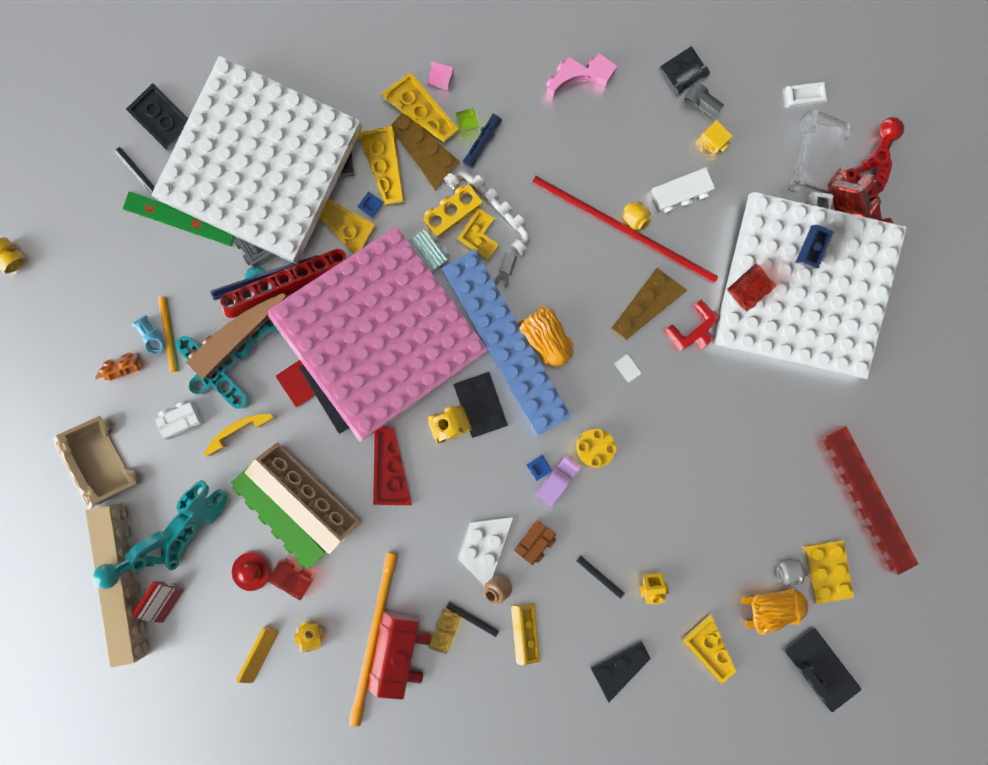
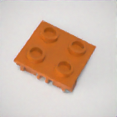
[95,352,143,381]

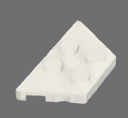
[458,517,513,586]

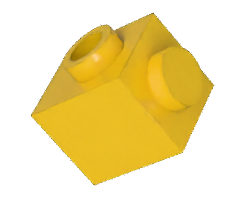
[700,120,732,154]

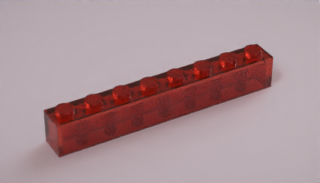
[820,426,919,575]

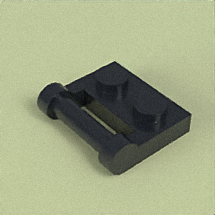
[659,46,710,95]

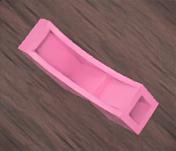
[546,53,617,97]

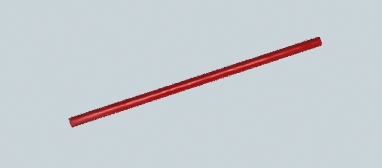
[532,176,718,283]

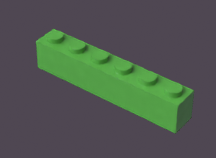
[230,467,327,569]

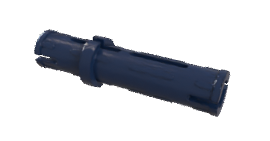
[462,113,502,168]

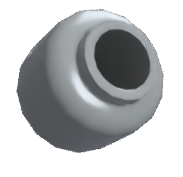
[777,559,808,586]

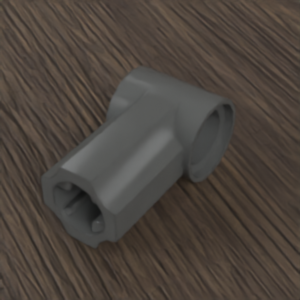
[684,82,724,119]

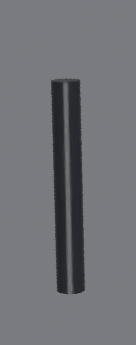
[115,147,155,194]
[576,555,625,599]
[446,601,499,637]

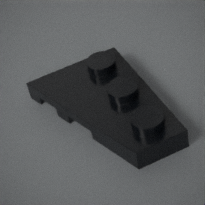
[590,640,651,703]

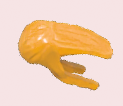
[518,306,574,367]
[741,589,808,635]

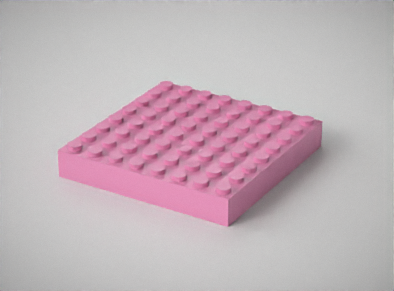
[268,226,488,442]

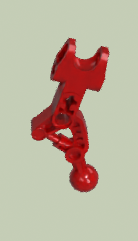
[840,117,905,224]

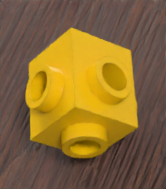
[640,572,669,605]
[294,621,323,653]

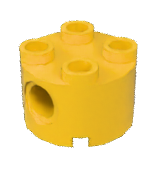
[428,405,472,444]
[576,429,616,468]

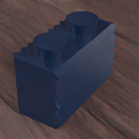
[795,224,834,269]

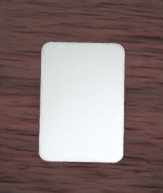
[614,354,641,383]

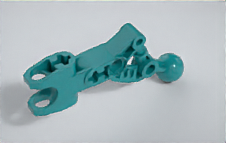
[93,480,228,589]

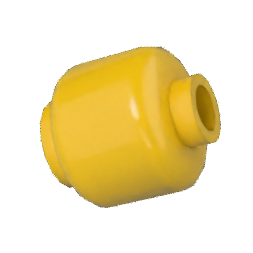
[623,202,652,230]

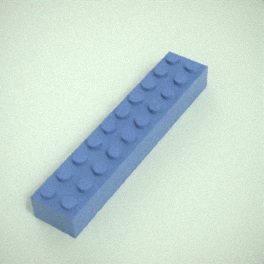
[441,249,572,436]

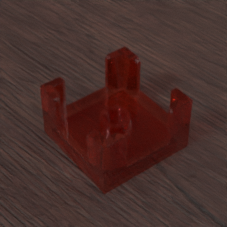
[827,168,881,218]

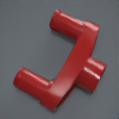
[664,299,719,351]

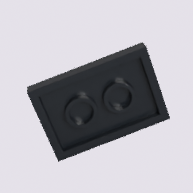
[126,83,188,151]
[453,372,508,438]

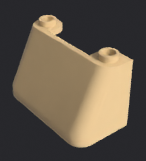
[54,416,137,509]

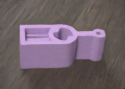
[536,455,582,507]

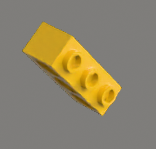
[423,184,483,239]

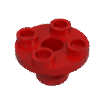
[232,552,271,591]

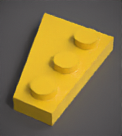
[319,199,376,254]
[682,614,736,684]

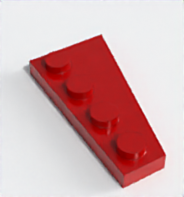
[373,428,412,505]

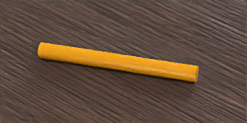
[158,296,178,373]

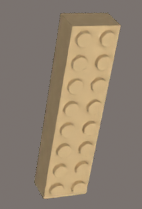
[86,504,148,668]

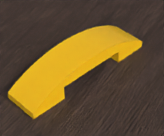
[204,414,277,457]

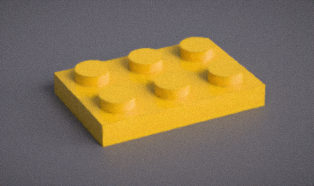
[804,540,854,604]

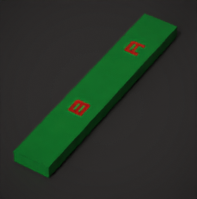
[122,191,235,247]

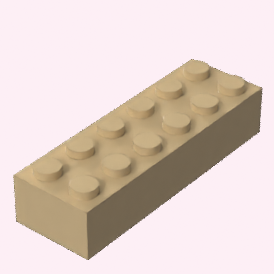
[245,442,360,554]

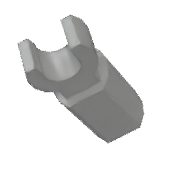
[495,253,517,288]

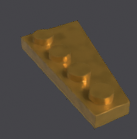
[390,112,460,190]
[611,268,687,340]

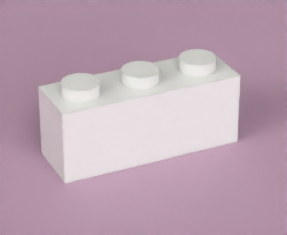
[650,167,715,213]

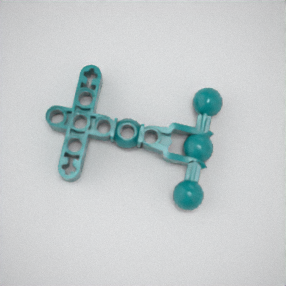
[176,266,289,409]

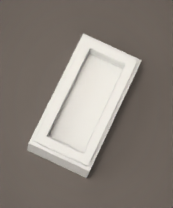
[786,81,827,107]

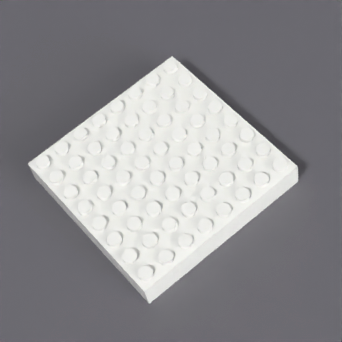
[151,56,362,265]
[712,192,907,379]

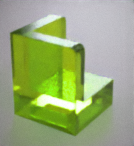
[455,108,479,137]

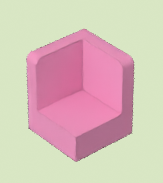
[427,61,454,91]

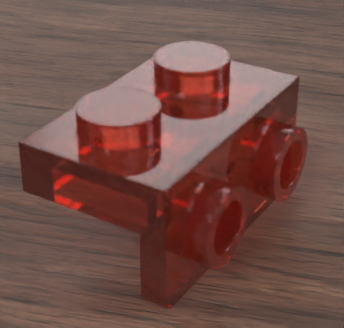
[726,263,777,311]

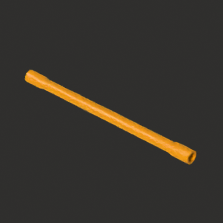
[349,552,398,726]

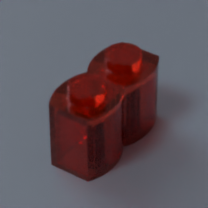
[267,558,314,601]

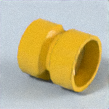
[0,237,25,274]

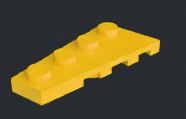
[381,72,459,143]
[358,125,405,205]

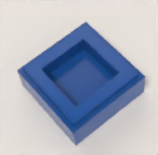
[357,191,384,218]
[527,455,553,481]

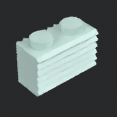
[408,229,449,274]

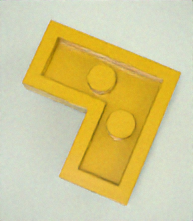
[457,208,499,261]

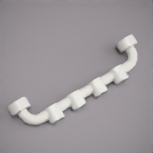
[444,171,530,256]

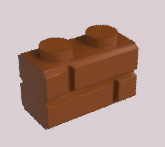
[514,519,557,565]

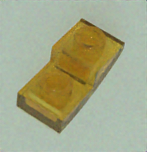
[428,609,461,654]

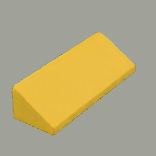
[511,604,540,665]
[236,625,279,683]

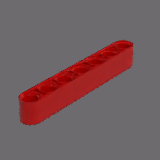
[220,249,347,318]

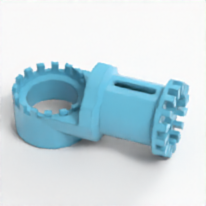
[132,315,165,354]

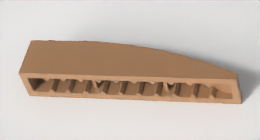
[186,294,289,380]

